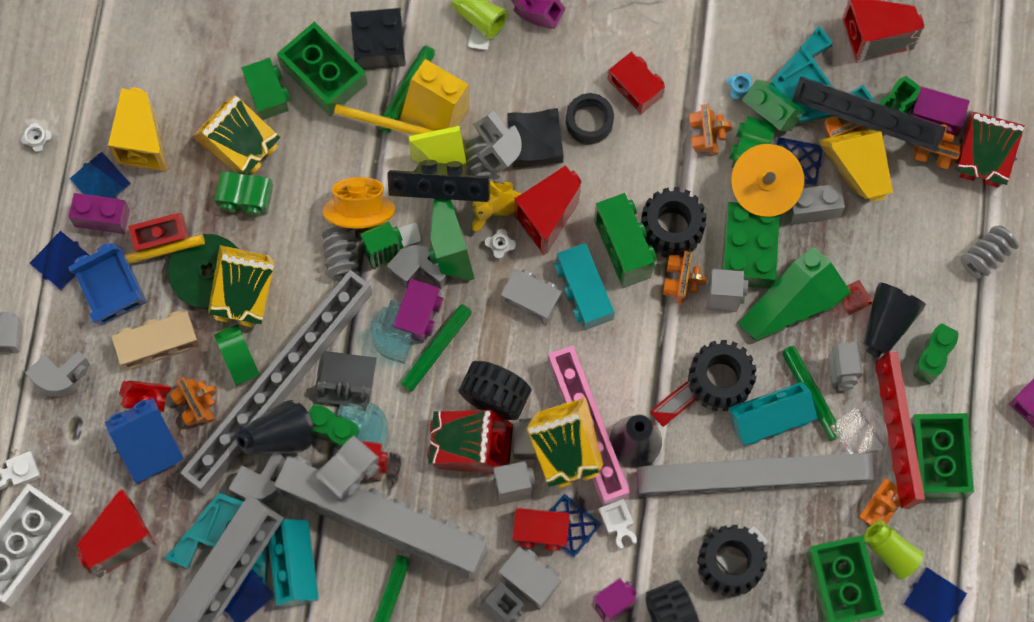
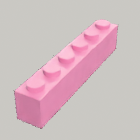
[548,345,630,507]

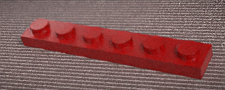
[875,351,925,509]

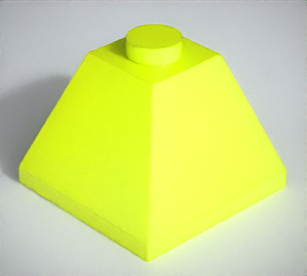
[409,126,467,165]

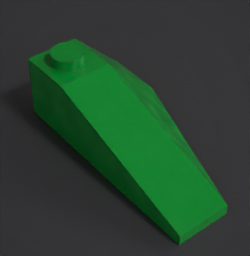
[428,199,475,280]
[738,246,851,341]

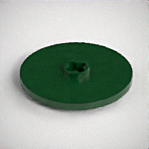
[168,234,239,309]

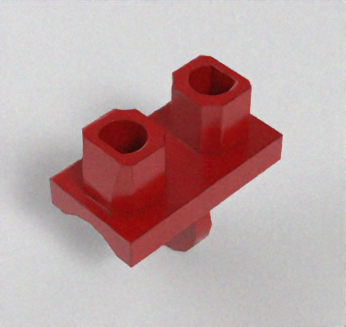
[119,380,171,412]

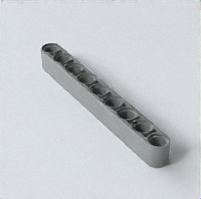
[637,453,875,497]

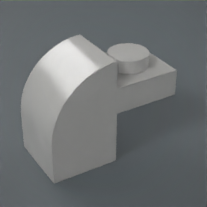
[473,110,521,175]
[387,245,448,289]
[25,351,90,397]
[229,453,285,504]

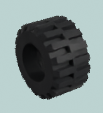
[640,187,707,257]
[688,340,757,411]
[458,361,532,420]
[697,524,768,597]
[645,580,700,622]

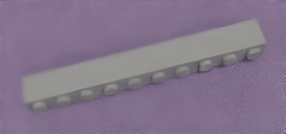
[180,270,372,495]

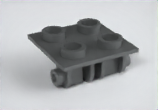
[317,351,377,409]

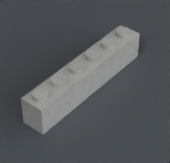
[166,495,284,622]

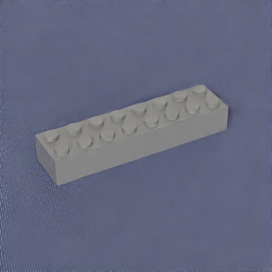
[274,456,487,581]

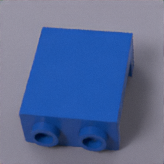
[68,243,147,326]
[105,398,184,484]

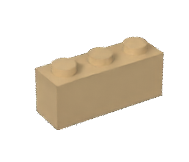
[111,311,200,372]

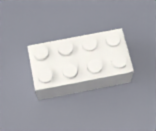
[0,484,77,608]

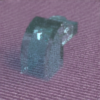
[371,300,413,364]
[337,402,389,451]

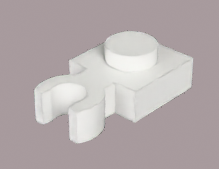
[0,451,41,490]
[598,499,637,550]

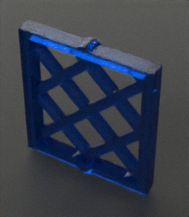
[777,137,823,186]
[549,493,602,558]

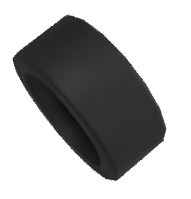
[565,93,614,144]

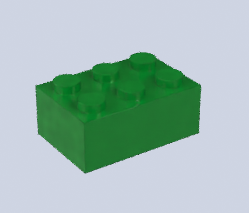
[277,21,367,116]
[594,193,657,289]
[722,202,780,289]
[910,413,974,499]
[806,535,884,622]

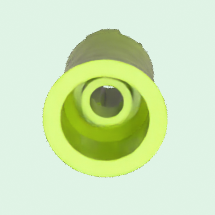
[451,0,509,40]
[863,521,924,579]

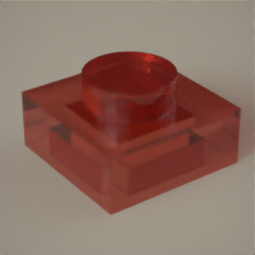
[841,280,872,316]

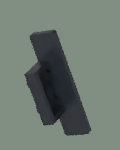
[387,160,490,202]

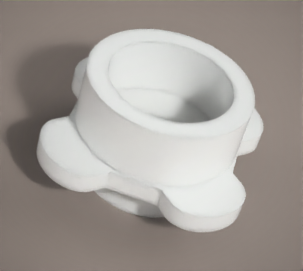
[21,123,52,152]
[485,229,516,259]

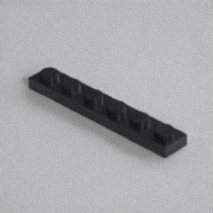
[792,77,946,152]

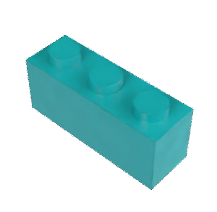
[553,243,615,331]
[728,382,818,445]
[268,519,319,606]

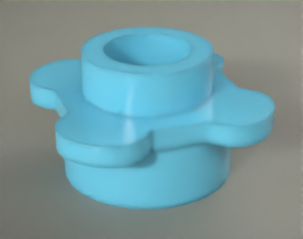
[727,73,752,100]

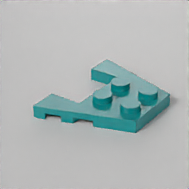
[771,26,876,124]
[165,493,269,597]

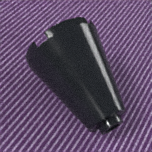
[863,282,926,358]
[237,400,313,454]
[609,415,662,468]

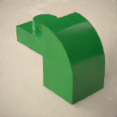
[214,324,260,386]

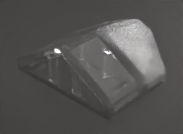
[830,399,888,454]

